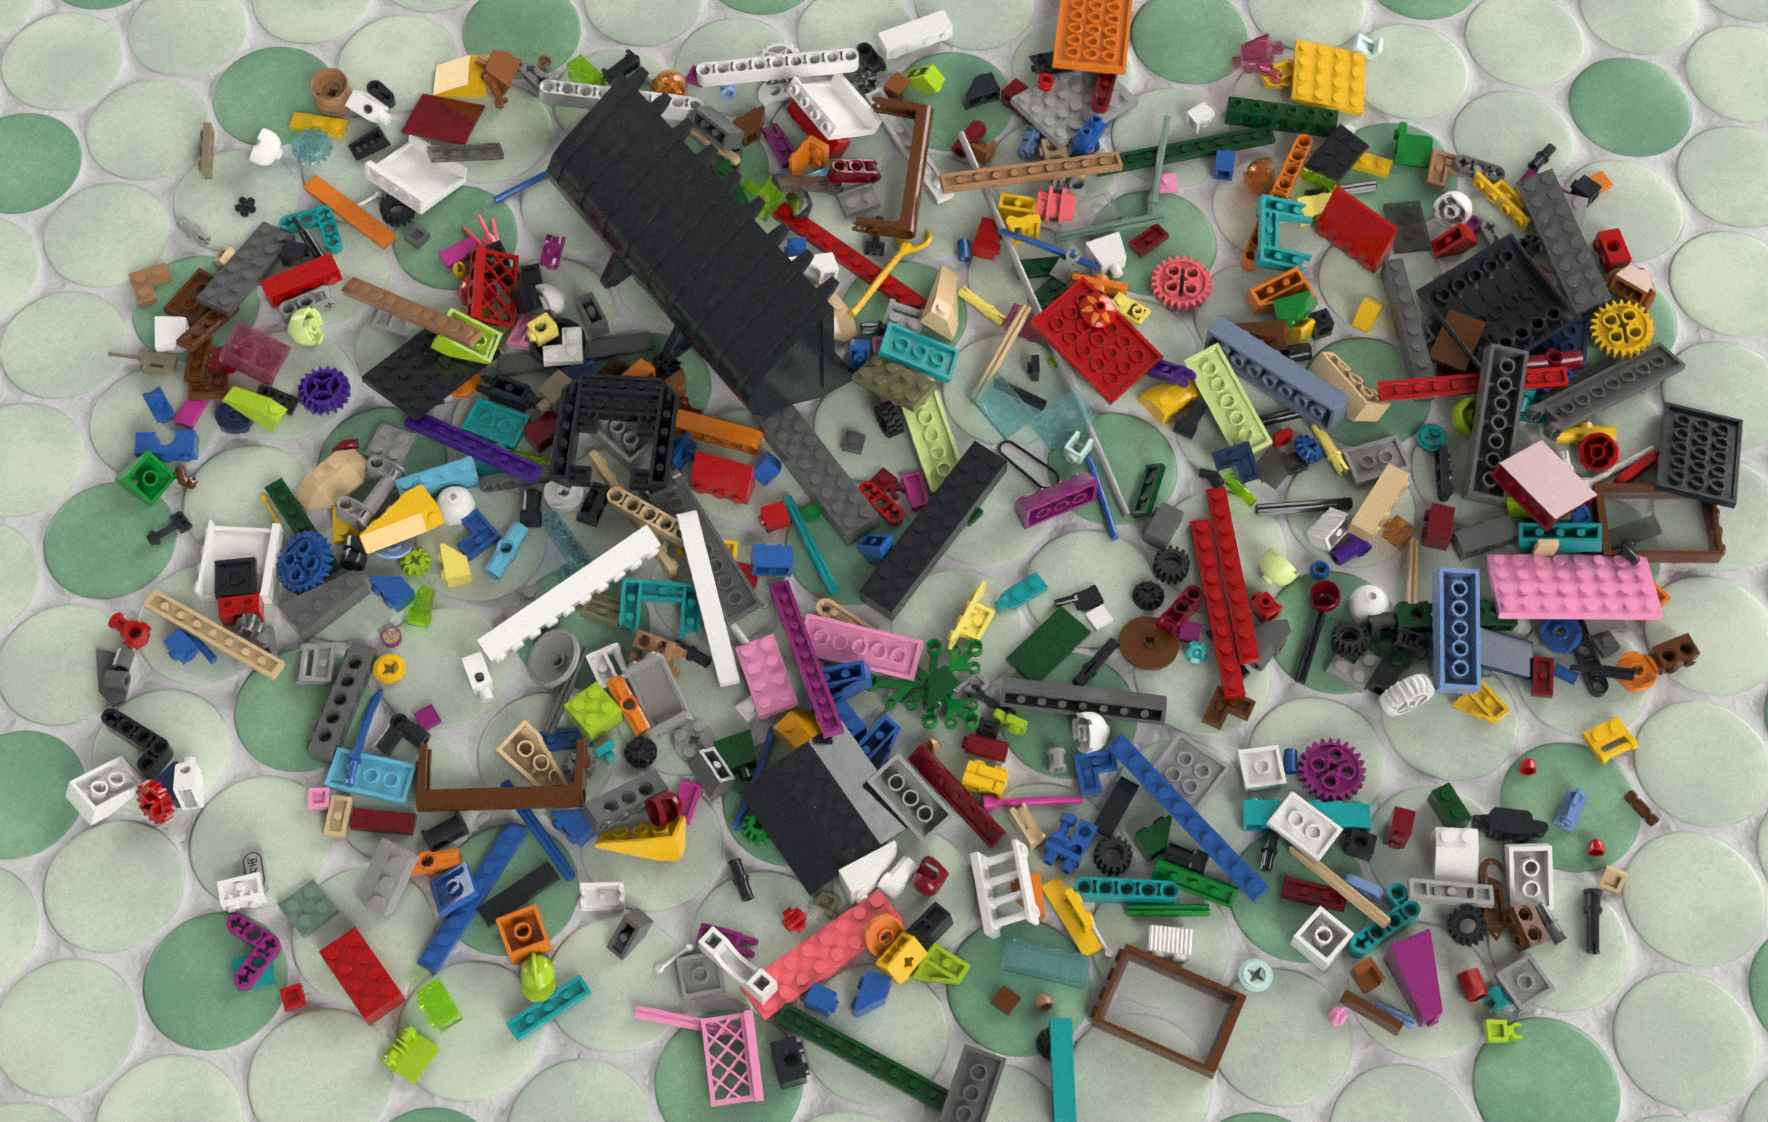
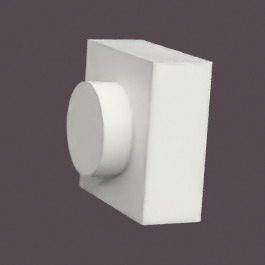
[735,695,759,725]

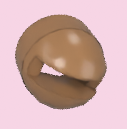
[537,55,552,71]
[923,737,941,754]
[1036,993,1054,1012]

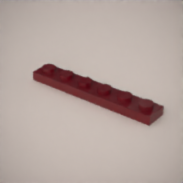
[908,744,1006,848]

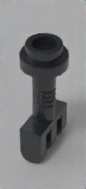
[865,216,885,256]
[146,511,193,546]

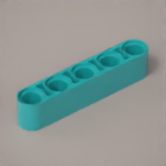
[1073,877,1179,904]
[1049,1018,1076,1122]

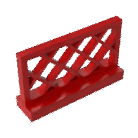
[466,244,519,329]

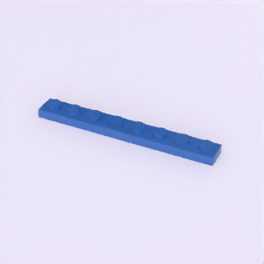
[417,821,528,975]

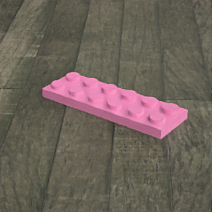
[804,613,924,681]

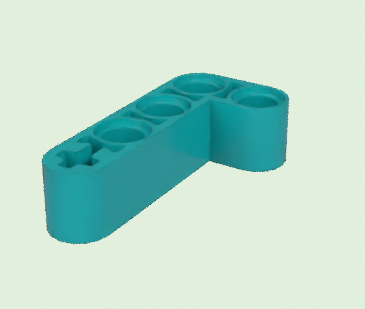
[1347,883,1421,959]

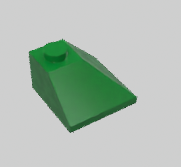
[1273,290,1318,328]
[115,450,177,506]

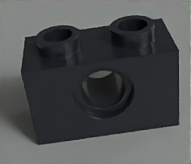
[770,1036,810,1090]

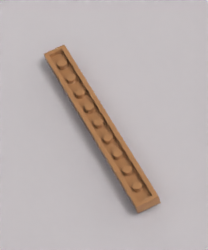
[939,151,1123,194]
[341,277,484,348]

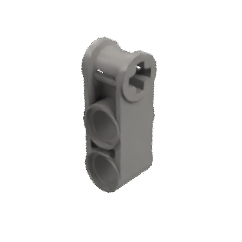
[279,285,337,325]

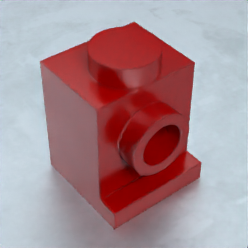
[1249,591,1282,623]

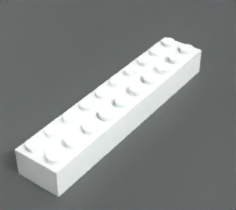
[477,525,661,664]

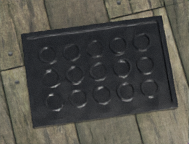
[362,312,501,421]
[1654,402,1743,509]

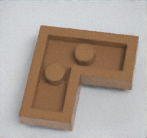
[1425,149,1465,189]
[128,263,172,308]

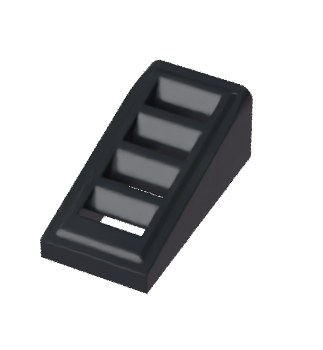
[348,126,391,161]
[256,384,299,416]

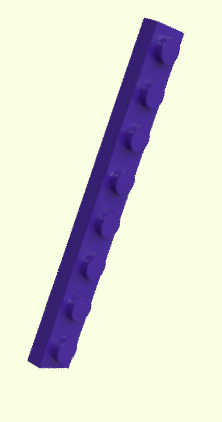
[404,414,543,484]

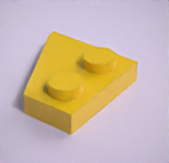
[1258,58,1293,90]

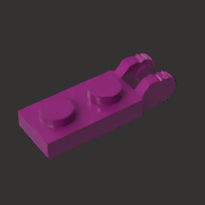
[762,122,796,169]
[695,923,759,958]

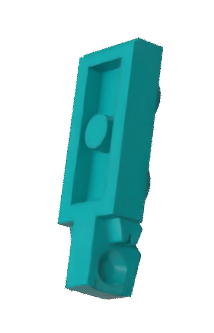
[994,572,1048,613]

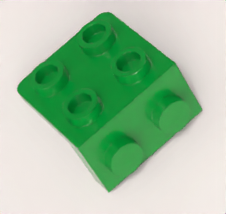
[1392,122,1433,169]

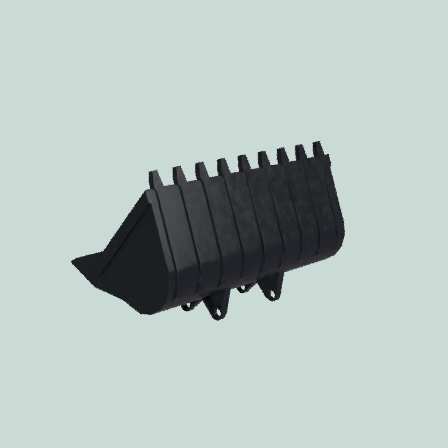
[547,66,854,416]

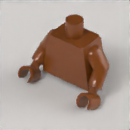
[474,50,522,109]
[1603,264,1656,314]

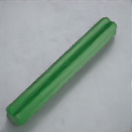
[1126,904,1211,917]

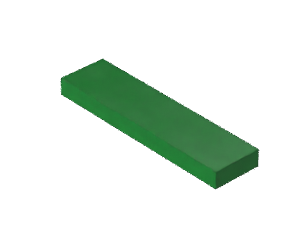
[1151,858,1239,909]

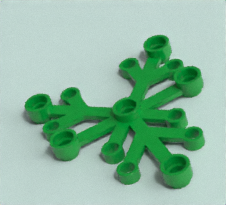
[866,638,983,730]

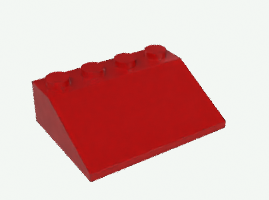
[1315,185,1398,273]

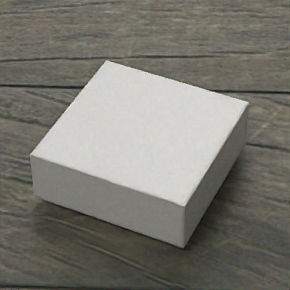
[1085,604,1113,632]

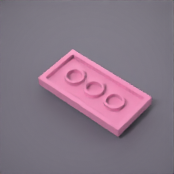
[735,634,799,720]

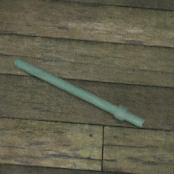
[1146,115,1171,215]

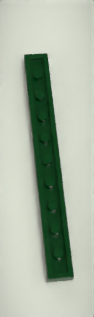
[1096,125,1276,177]
[775,1002,949,1113]

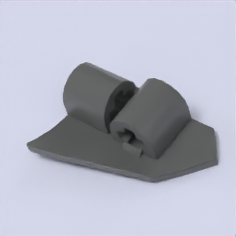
[1249,619,1291,671]
[96,648,135,707]

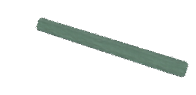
[1054,212,1165,243]

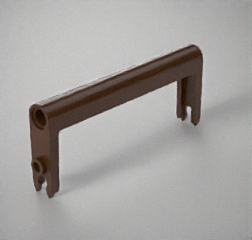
[851,97,934,240]
[415,736,591,812]

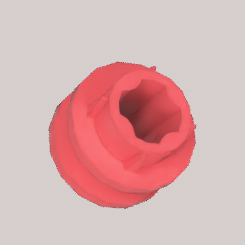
[1036,186,1076,225]

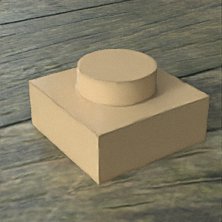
[212,246,236,267]
[1599,865,1628,894]

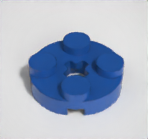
[1540,619,1582,654]

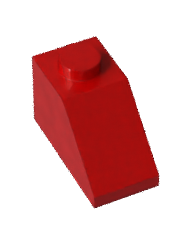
[1430,222,1478,258]

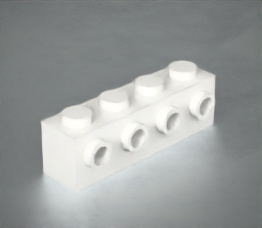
[878,10,953,60]

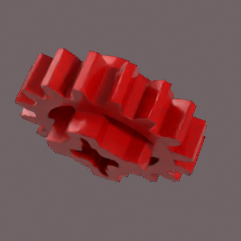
[136,779,175,824]

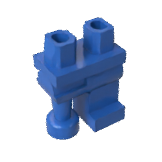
[1069,114,1107,157]
[1042,812,1098,875]

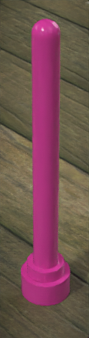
[982,795,1083,812]

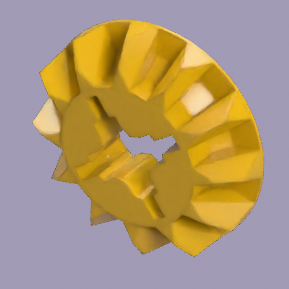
[373,654,406,685]

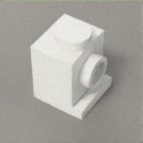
[1185,102,1215,135]

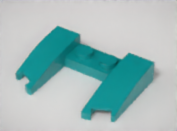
[1254,194,1313,272]
[618,578,701,640]

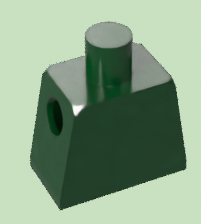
[713,729,757,782]

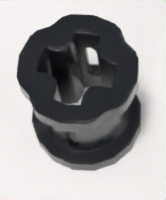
[976,716,1001,739]

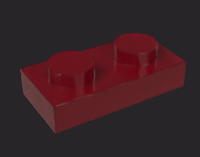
[1128,224,1169,259]
[1531,656,1554,699]

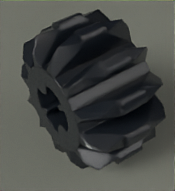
[651,351,684,384]

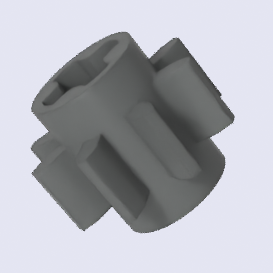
[856,70,880,93]
[235,613,263,638]

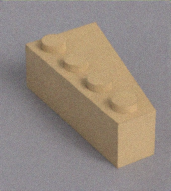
[1309,352,1391,422]
[1347,463,1410,543]

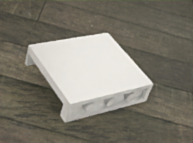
[786,73,883,140]
[365,135,467,214]
[194,520,285,604]

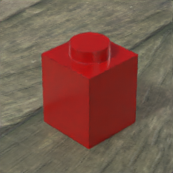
[758,501,790,533]

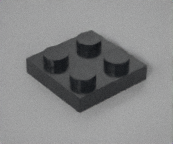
[215,557,257,600]

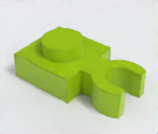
[992,708,1028,736]
[1483,1019,1523,1043]

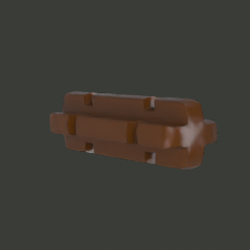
[1624,790,1660,827]

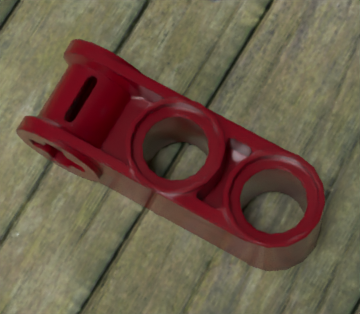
[826,159,881,184]
[1156,585,1203,637]

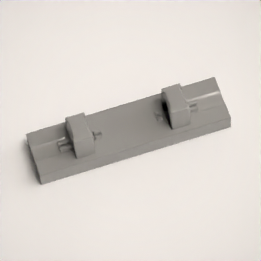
[1407,878,1495,908]

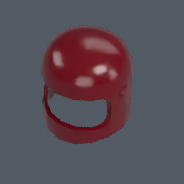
[645,791,683,828]
[912,856,949,896]

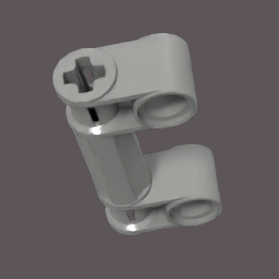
[336,455,406,531]

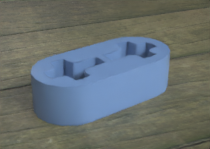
[1344,874,1384,902]

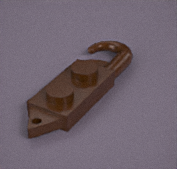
[1479,858,1507,941]

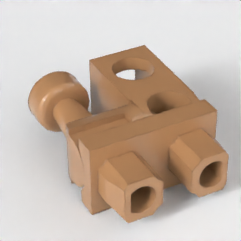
[627,629,687,679]

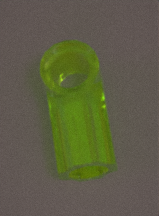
[407,586,436,628]

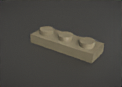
[198,122,215,179]

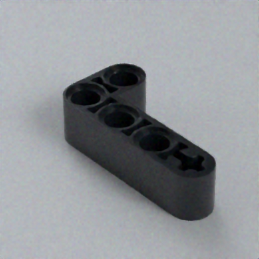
[101,708,174,779]

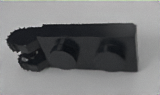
[1434,445,1454,503]

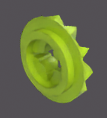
[399,547,432,577]

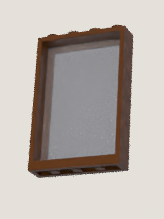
[1591,483,1726,563]
[1090,943,1247,1079]

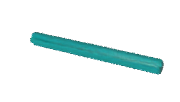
[782,495,839,596]

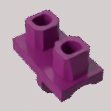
[539,234,566,270]

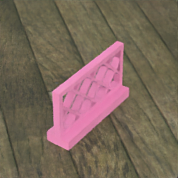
[701,1010,764,1107]

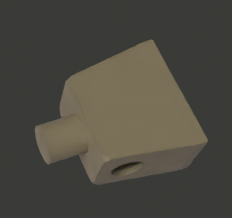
[535,369,573,414]

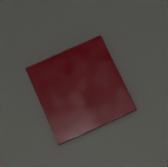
[401,94,485,145]

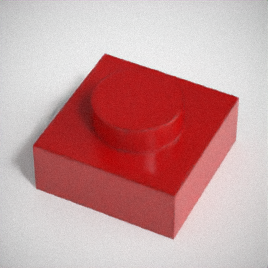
[1271,427,1293,451]
[279,983,307,1012]

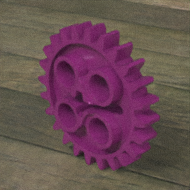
[1297,738,1366,802]

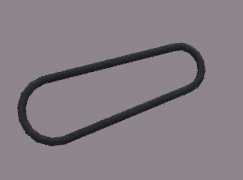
[998,440,1060,489]

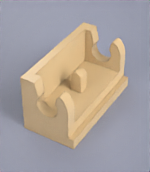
[1008,803,1047,852]

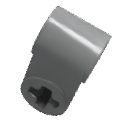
[1051,176,1086,201]

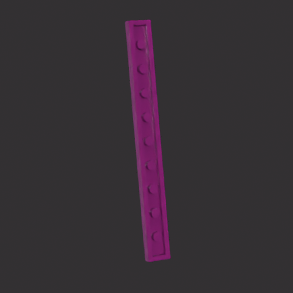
[769,580,844,738]

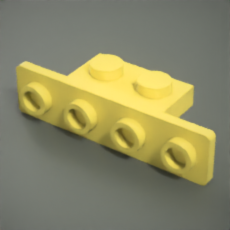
[947,581,995,650]

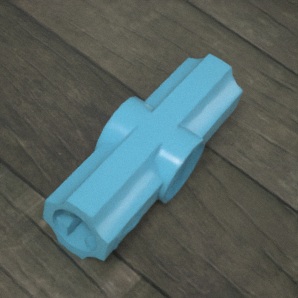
[484,522,529,580]

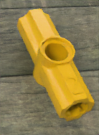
[1554,422,1617,446]

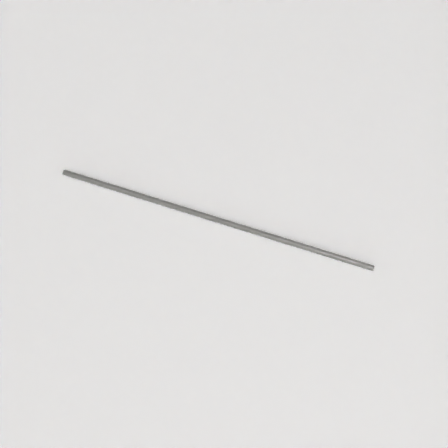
[957,131,1130,518]

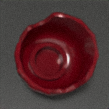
[1310,580,1341,613]

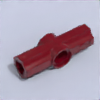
[1527,349,1583,369]

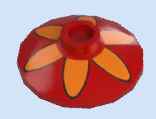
[1079,293,1117,328]

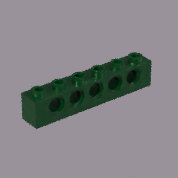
[1224,96,1339,138]
[1391,599,1518,634]

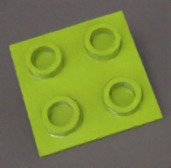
[379,1025,441,1084]

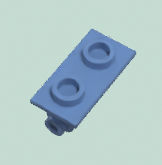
[1017,125,1044,162]
[1553,787,1587,833]

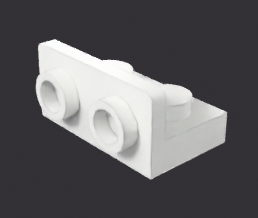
[217,872,267,913]

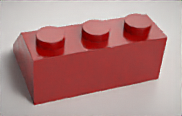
[690,451,755,505]

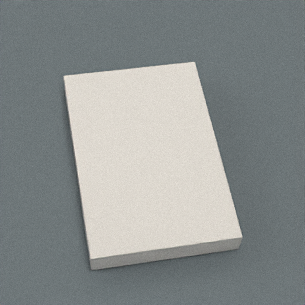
[1266,791,1343,863]

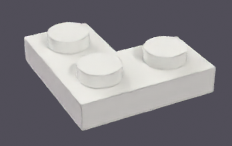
[543,327,583,367]

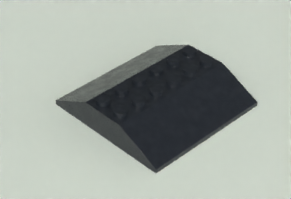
[1416,233,1581,373]
[738,721,909,896]

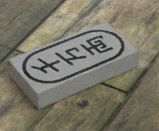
[241,849,269,891]

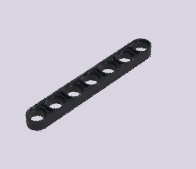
[1573,619,1609,697]

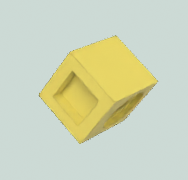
[527,312,559,347]

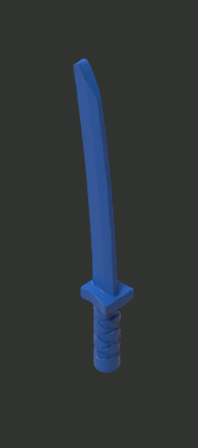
[997,229,1099,271]
[345,689,383,788]
[730,726,775,831]

